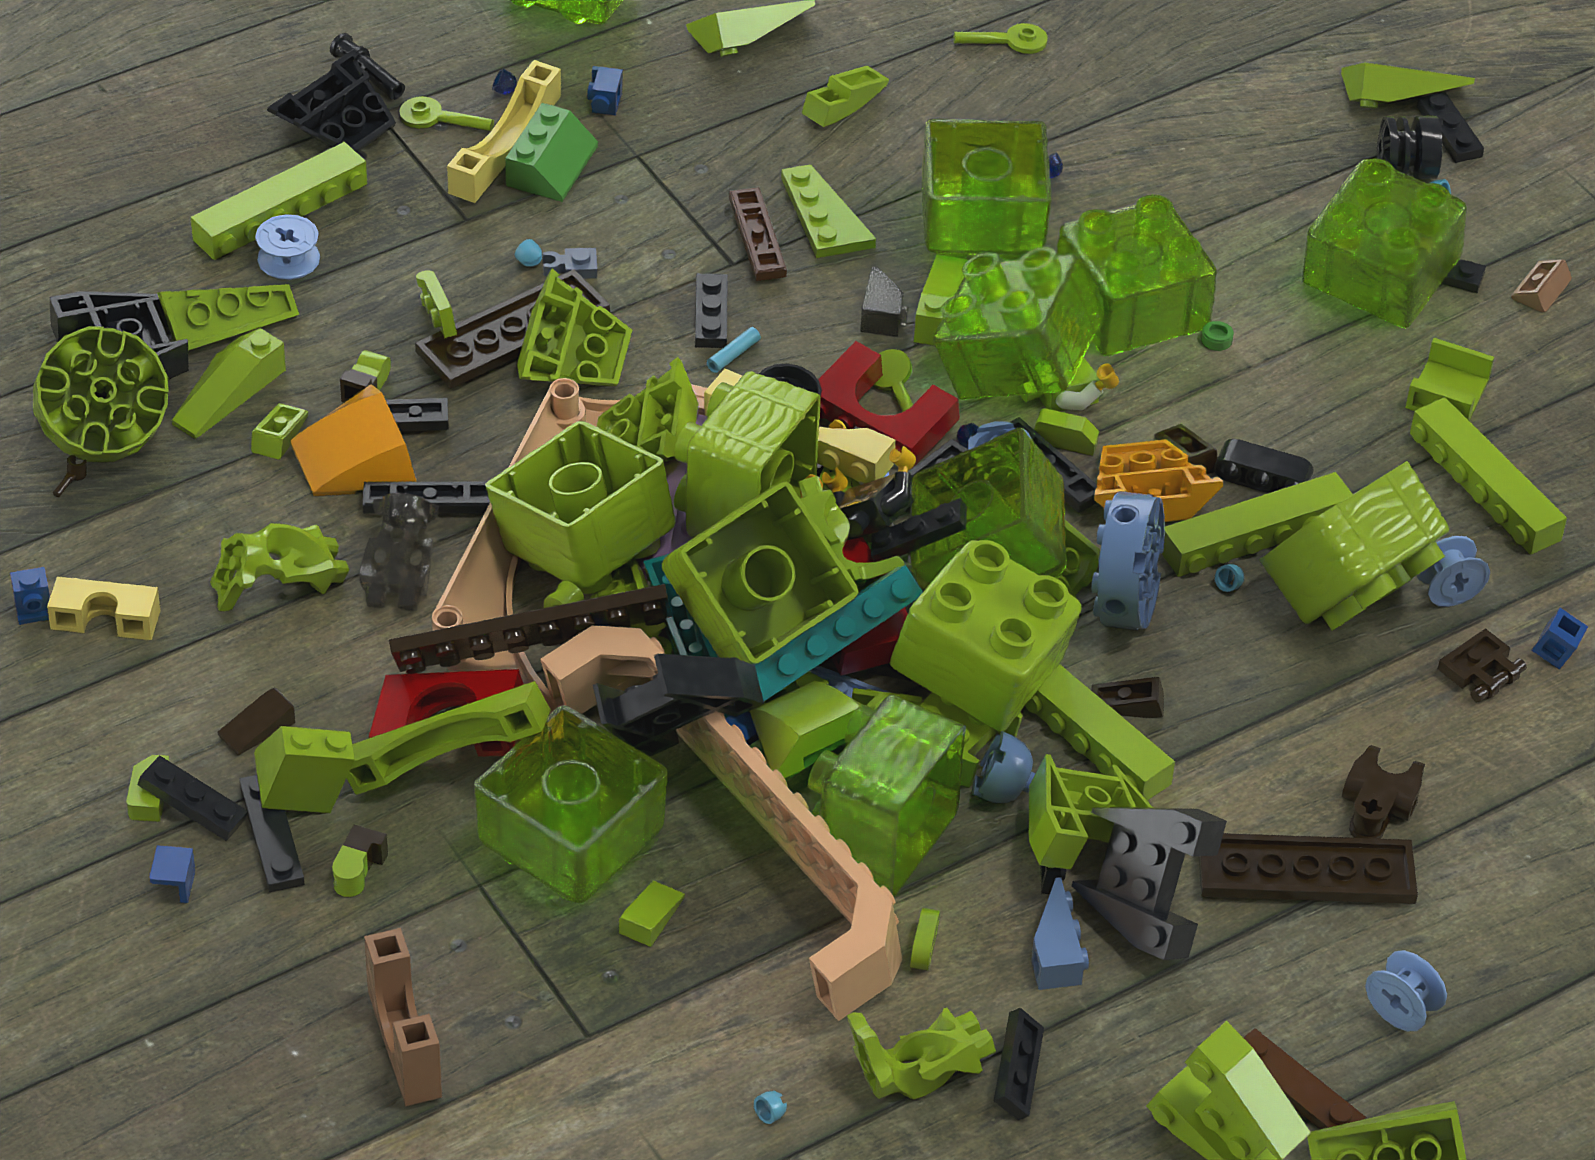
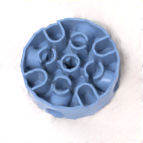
[1092,491,1165,630]

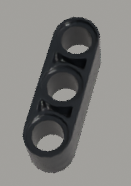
[1214,439,1314,493]

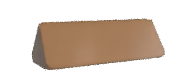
[1511,260,1572,312]

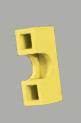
[47,577,160,640]

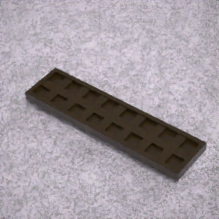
[389,584,672,674]

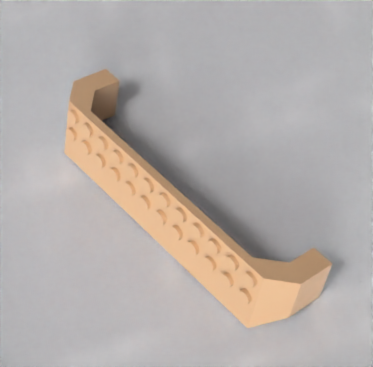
[540,625,902,1021]

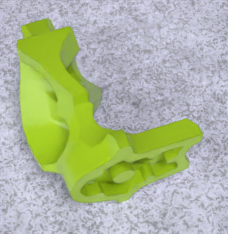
[799,476,905,592]
[210,523,349,612]
[847,1008,996,1099]

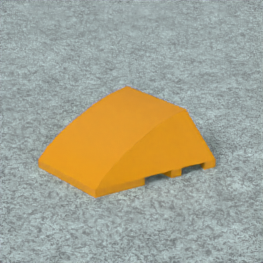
[290,384,417,496]
[1094,439,1223,522]

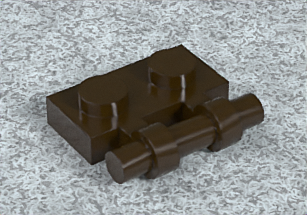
[1437,628,1527,702]

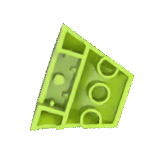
[517,269,632,386]
[597,357,699,462]
[750,681,895,778]

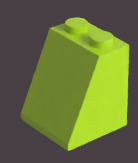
[254,726,355,813]

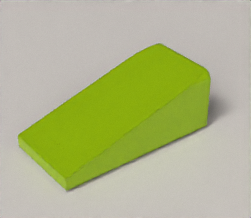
[251,403,308,459]
[619,880,685,947]

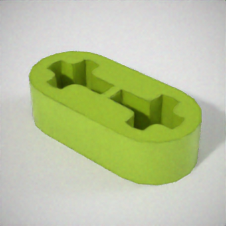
[910,908,940,971]

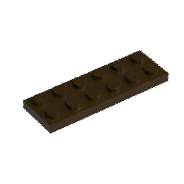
[415,269,610,389]
[1199,833,1418,904]

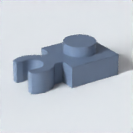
[543,248,597,279]

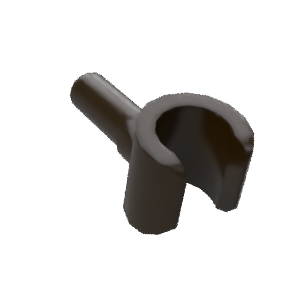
[53,455,87,497]

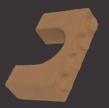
[364,928,442,1107]

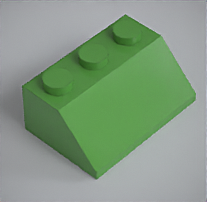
[505,103,598,202]

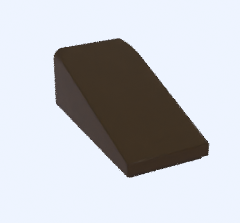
[1154,424,1218,475]
[1091,677,1164,718]
[218,687,295,755]

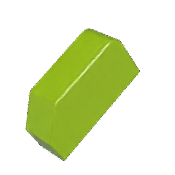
[1034,408,1099,456]
[126,755,169,822]

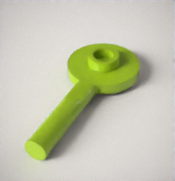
[953,23,1048,54]
[399,96,494,131]
[873,349,913,412]

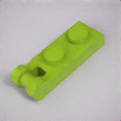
[416,270,457,338]

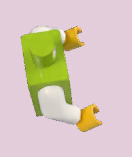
[1019,314,1119,411]

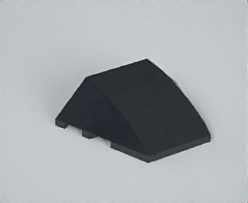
[267,49,396,153]

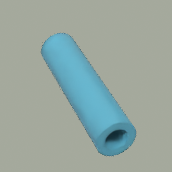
[707,327,761,373]

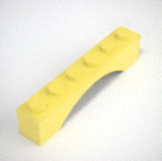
[447,60,561,203]
[704,369,896,483]

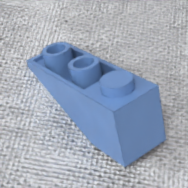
[1031,877,1089,990]

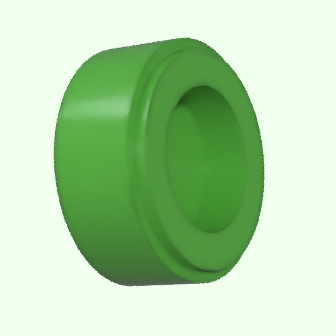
[1201,321,1234,351]

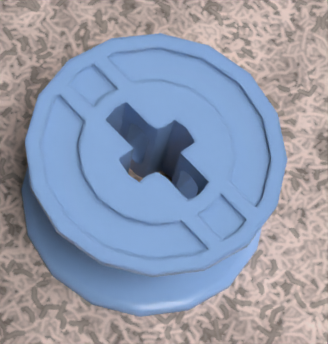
[255,214,320,280]
[1417,536,1490,607]
[1365,950,1447,1032]

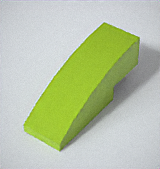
[802,66,889,127]

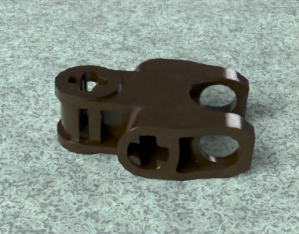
[1342,745,1425,839]

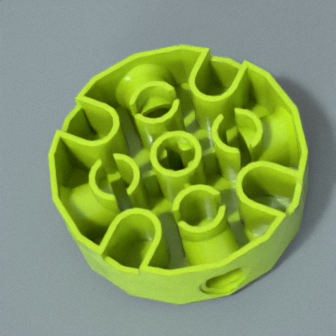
[33,326,169,462]

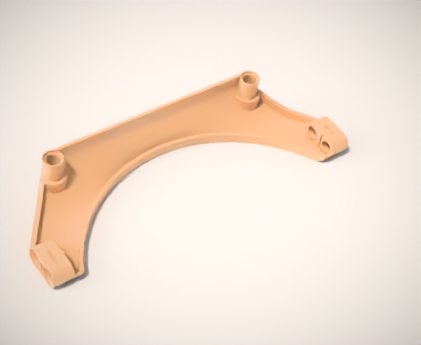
[432,378,707,758]

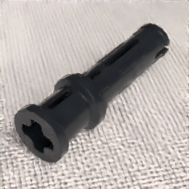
[330,33,405,100]

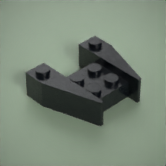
[49,291,189,399]
[593,654,764,756]
[1071,807,1227,960]

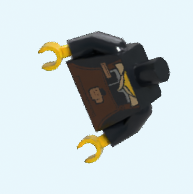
[822,446,916,539]

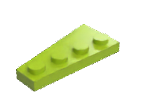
[781,164,876,258]
[157,284,299,351]

